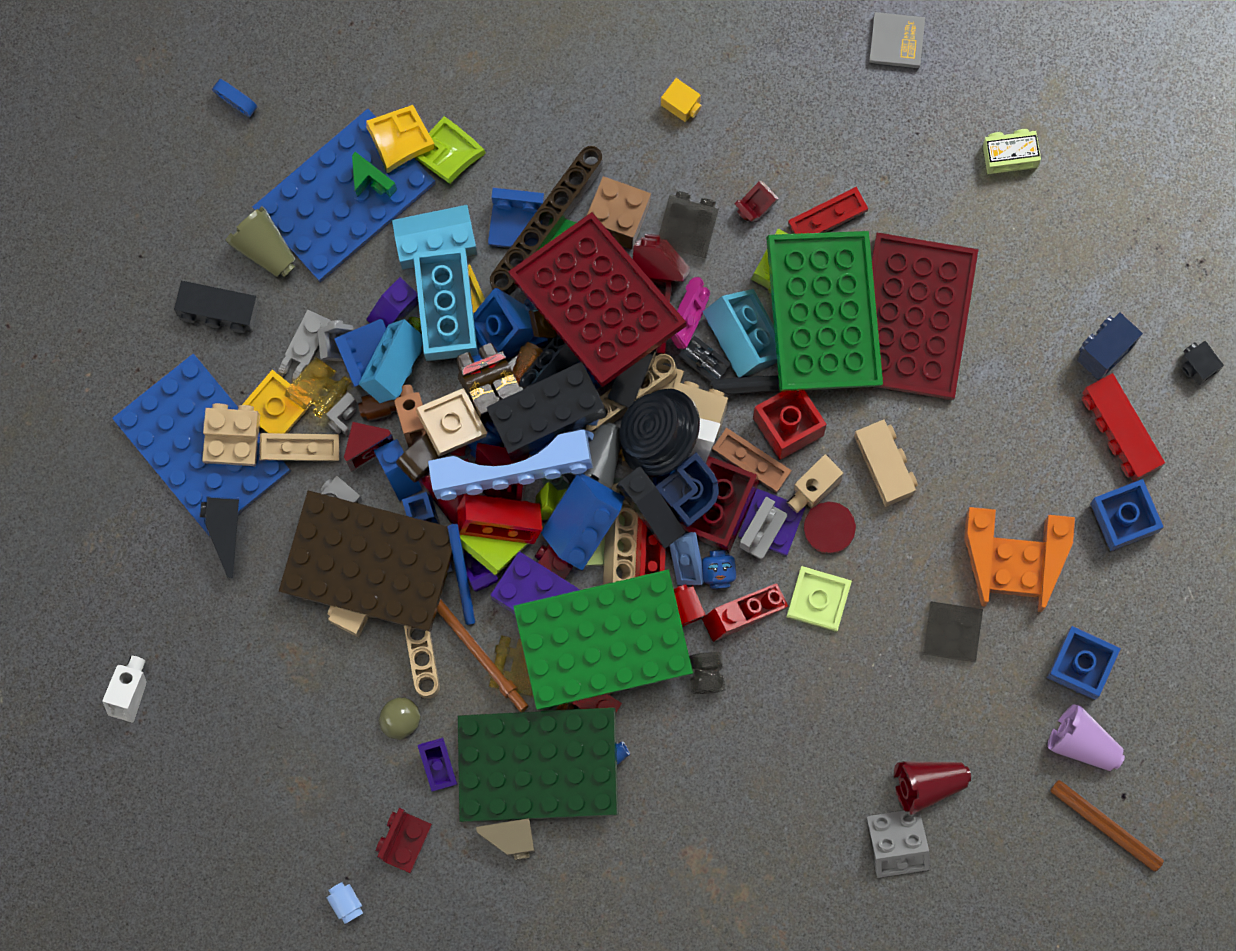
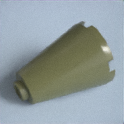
[225,206,296,277]

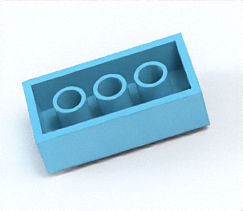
[413,247,478,361]

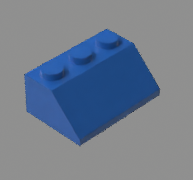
[541,473,624,571]

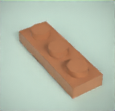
[712,428,792,494]

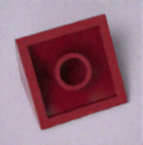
[344,422,394,472]

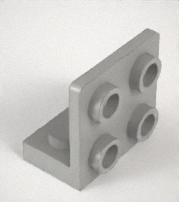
[867,811,930,878]

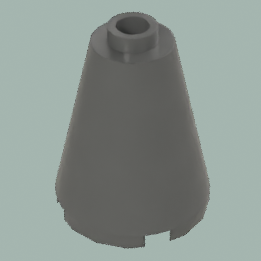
[561,423,622,489]

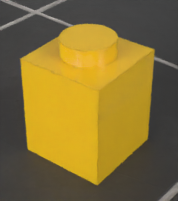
[661,78,702,122]

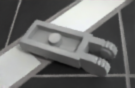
[278,310,331,384]

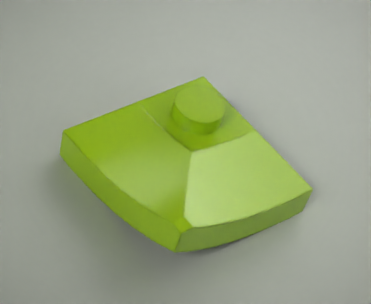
[415,116,486,184]

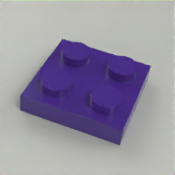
[738,489,806,557]

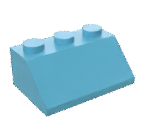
[392,205,477,270]
[702,289,777,378]

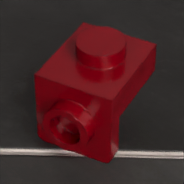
[734,181,779,222]
[534,543,573,580]

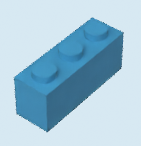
[359,319,423,403]

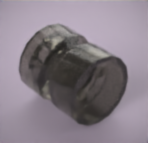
[689,652,726,694]

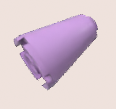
[1047,704,1125,771]

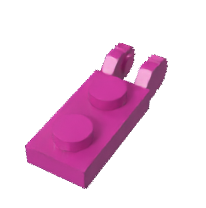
[671,276,710,349]

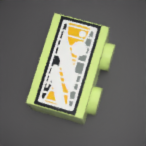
[983,129,1041,174]

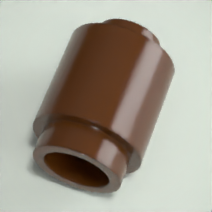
[358,394,397,421]

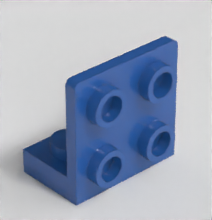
[488,188,545,248]
[334,319,386,387]

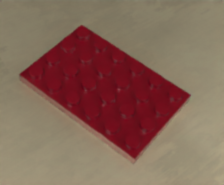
[508,212,687,387]
[872,232,979,400]

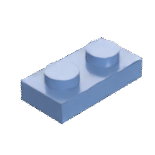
[670,532,704,585]

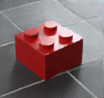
[753,390,827,460]

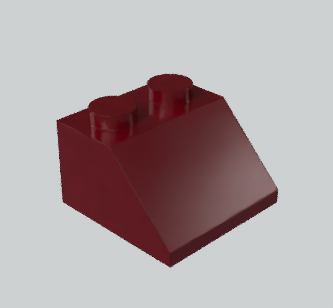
[633,234,690,282]

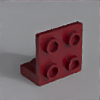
[375,808,432,874]

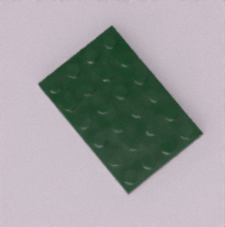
[458,707,619,822]

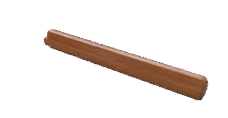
[1050,780,1164,872]

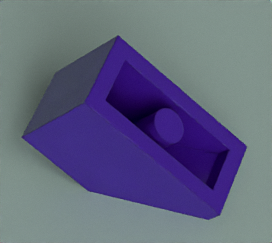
[366,277,419,328]

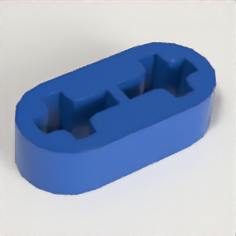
[212,79,258,117]

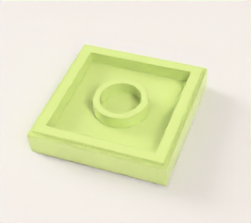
[787,566,852,632]

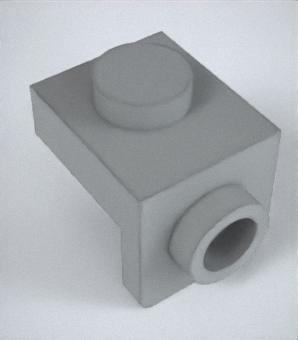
[317,320,353,362]

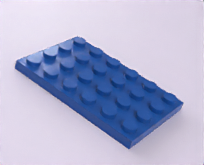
[252,109,436,283]
[112,354,291,537]

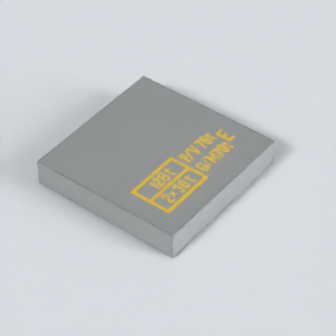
[869,12,925,68]

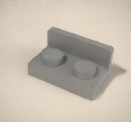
[739,497,787,559]

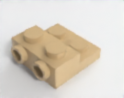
[202,403,260,466]

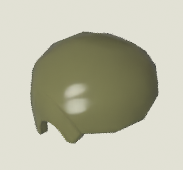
[378,697,421,740]

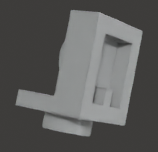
[326,393,358,437]

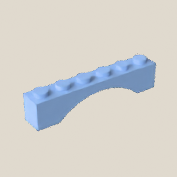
[428,430,593,500]

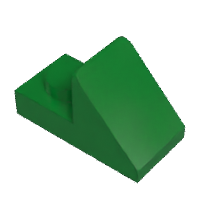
[352,152,397,198]

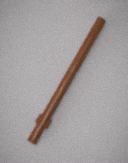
[437,599,529,712]

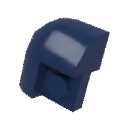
[656,452,719,527]

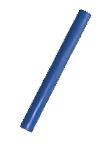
[448,524,475,625]

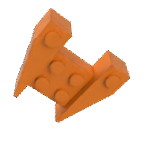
[964,507,1075,612]

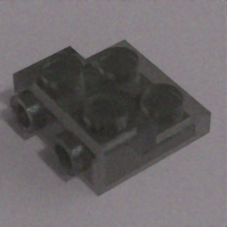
[659,191,721,259]

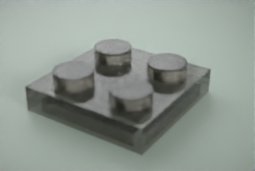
[923,601,983,662]

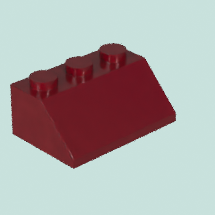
[680,456,759,553]

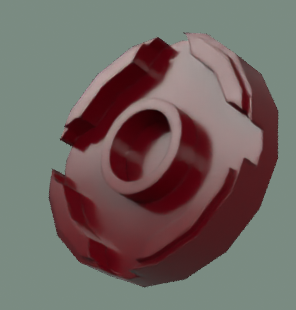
[803,501,856,554]

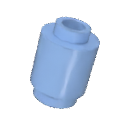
[326,882,363,924]

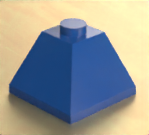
[474,288,534,356]

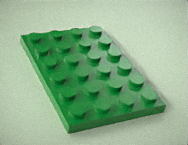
[766,231,883,391]
[513,569,693,710]

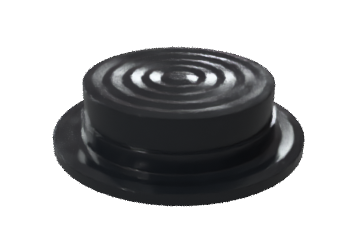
[620,389,700,477]

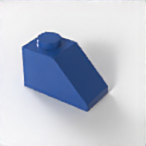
[374,439,422,502]

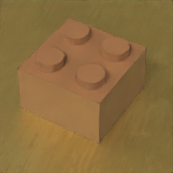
[587,176,651,250]

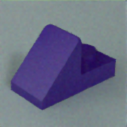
[463,552,498,592]
[418,738,457,791]

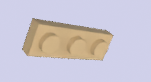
[260,433,339,461]

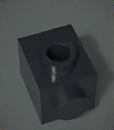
[1180,341,1224,385]

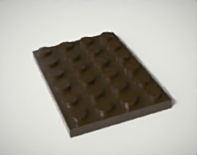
[279,490,452,632]

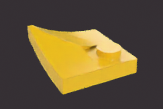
[366,105,434,173]

